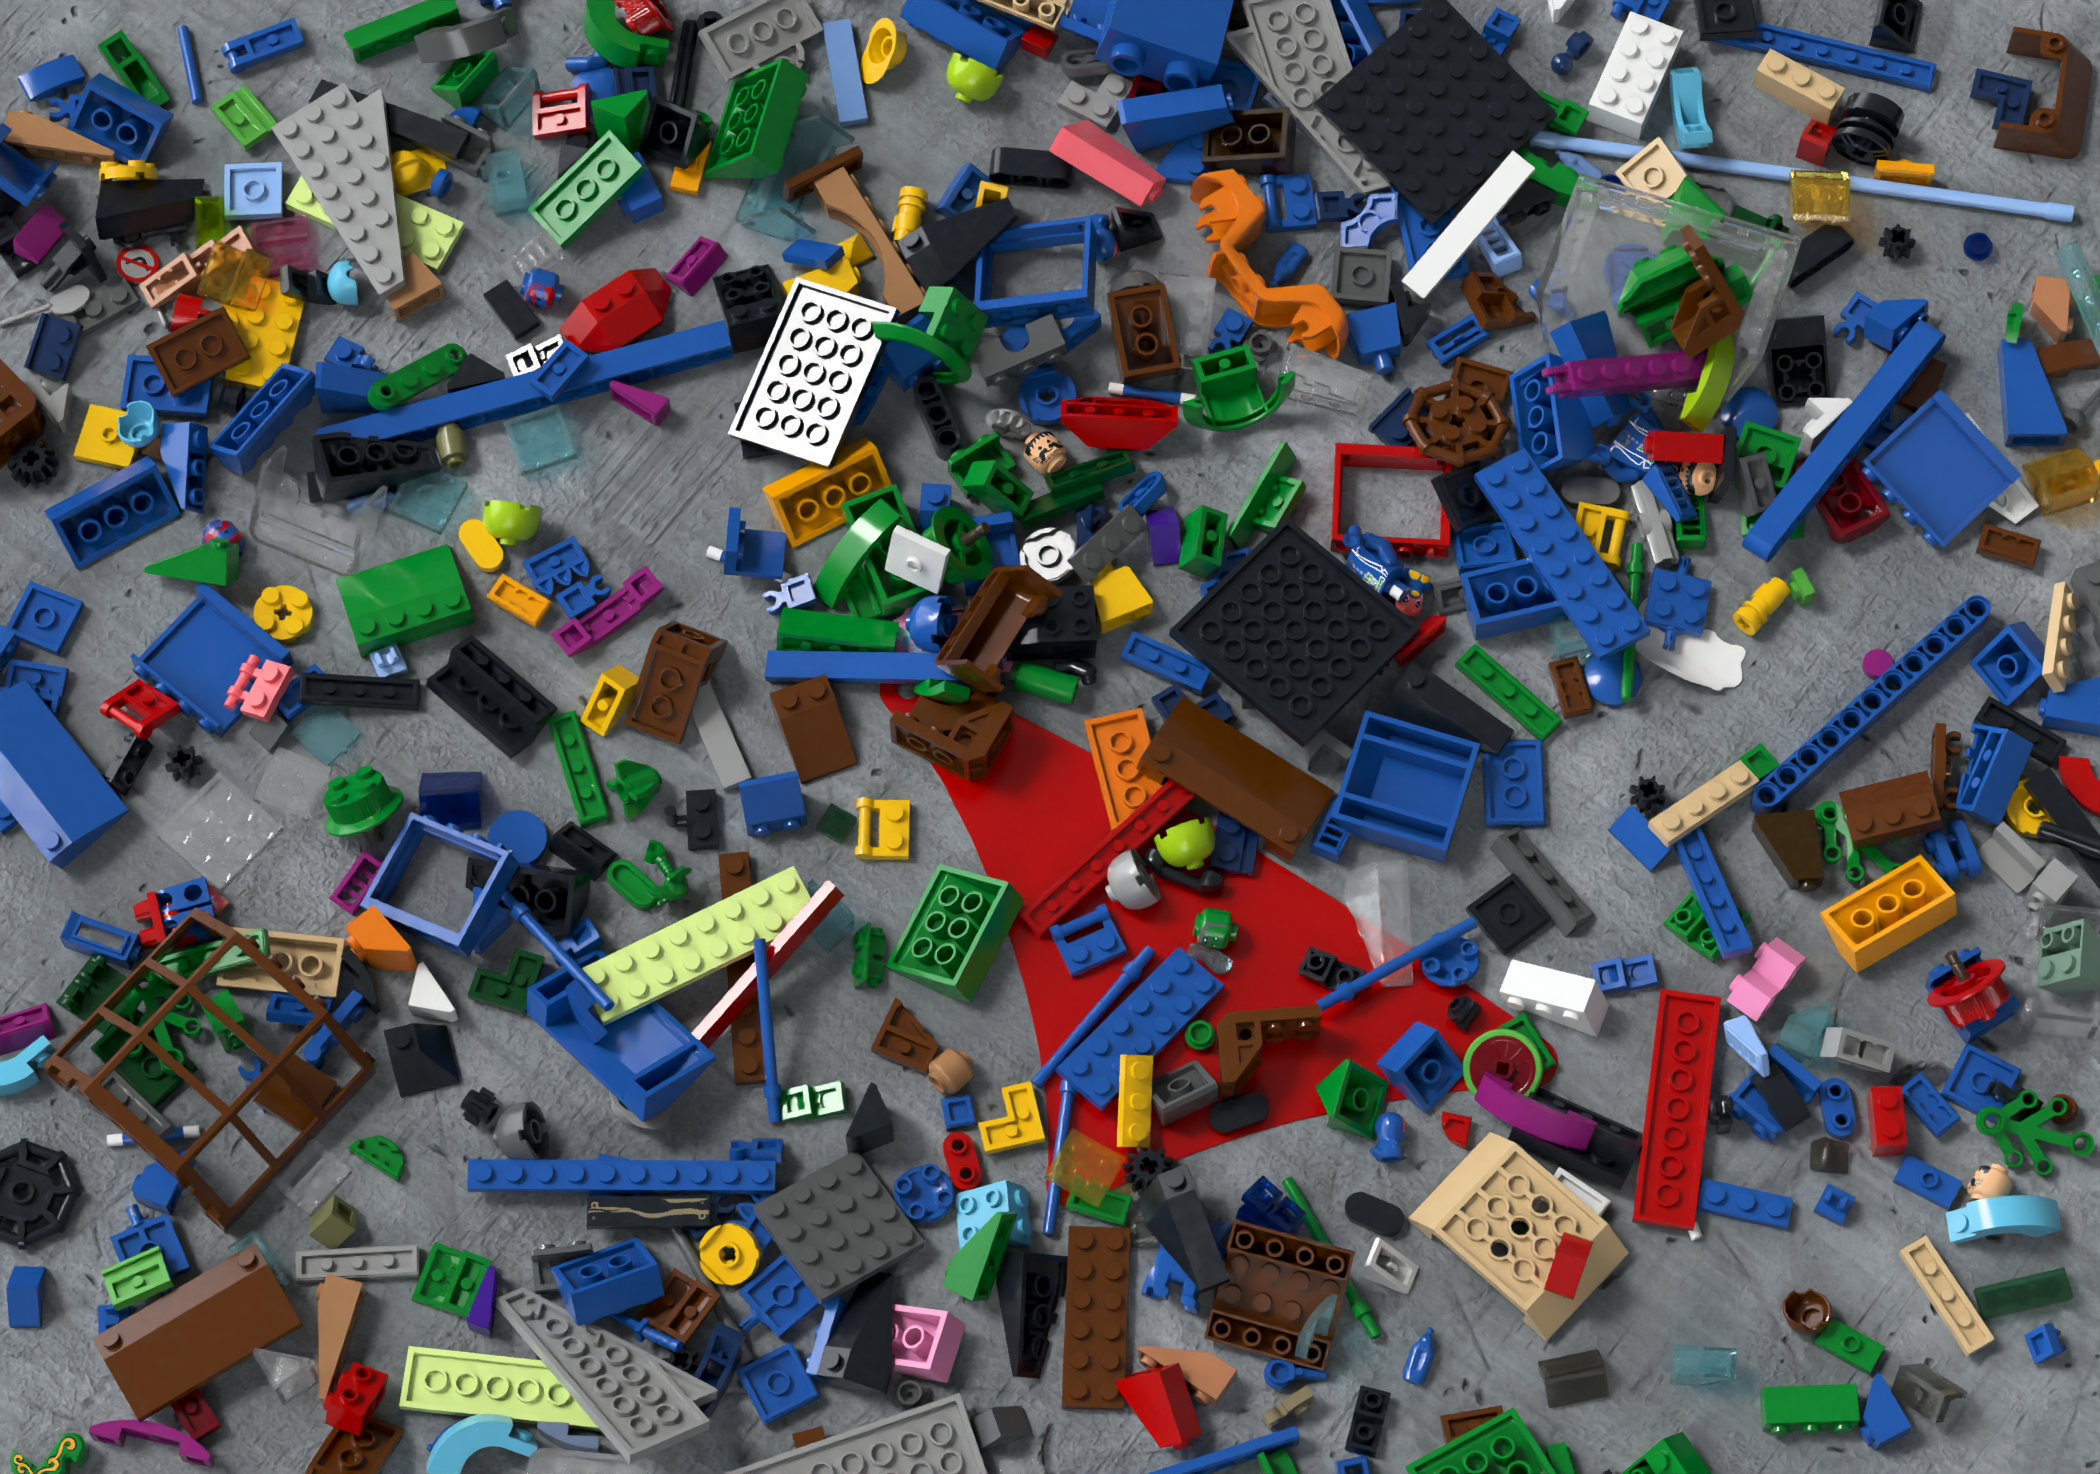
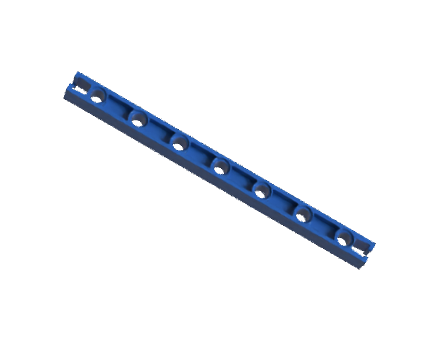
[315,320,733,442]

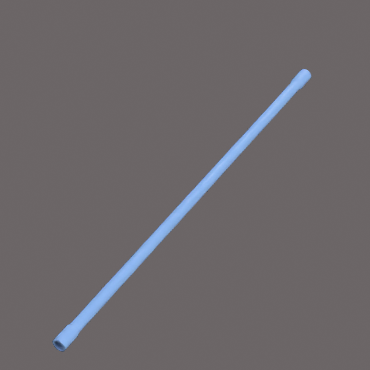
[1530,131,2074,223]

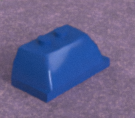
[1509,353,1595,476]

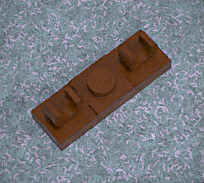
[1930,723,1961,813]

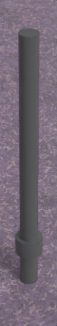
[669,1229,755,1366]

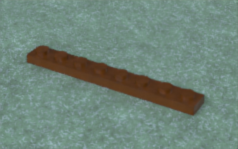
[719,852,766,1086]

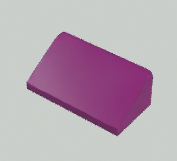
[13,203,68,265]
[665,236,728,297]
[0,1003,57,1055]

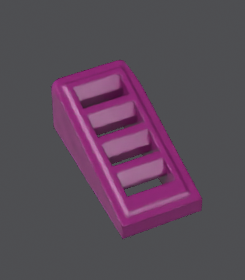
[609,380,671,426]
[329,850,383,916]

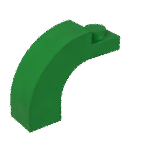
[583,0,669,68]

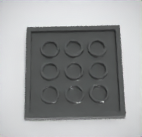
[753,1151,924,1305]

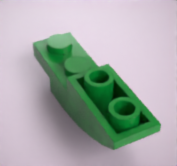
[1517,145,1602,213]

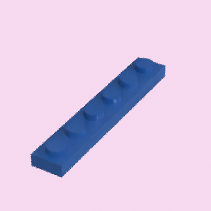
[1661,807,1753,960]

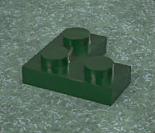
[467,949,546,1015]

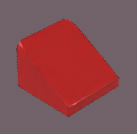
[1021,24,1059,60]

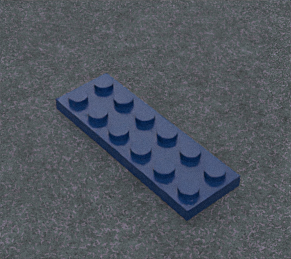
[1056,947,1224,1112]

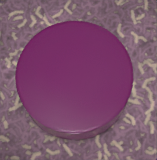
[1862,649,1893,680]

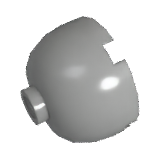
[1105,848,1161,910]

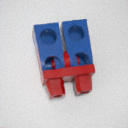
[133,876,222,949]

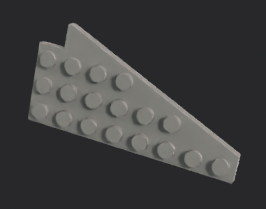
[1224,0,1391,196]
[271,83,407,300]
[496,1287,717,1464]

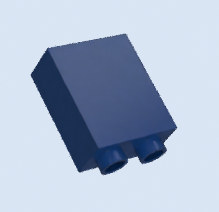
[1095,0,1234,92]

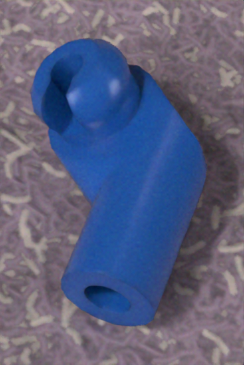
[565,51,608,72]

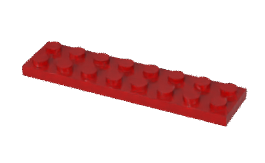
[1632,989,1721,1231]

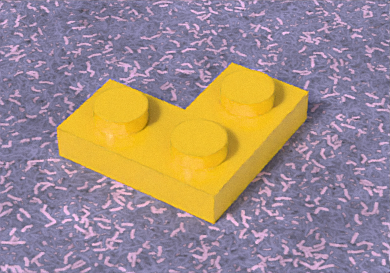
[978,1081,1045,1155]

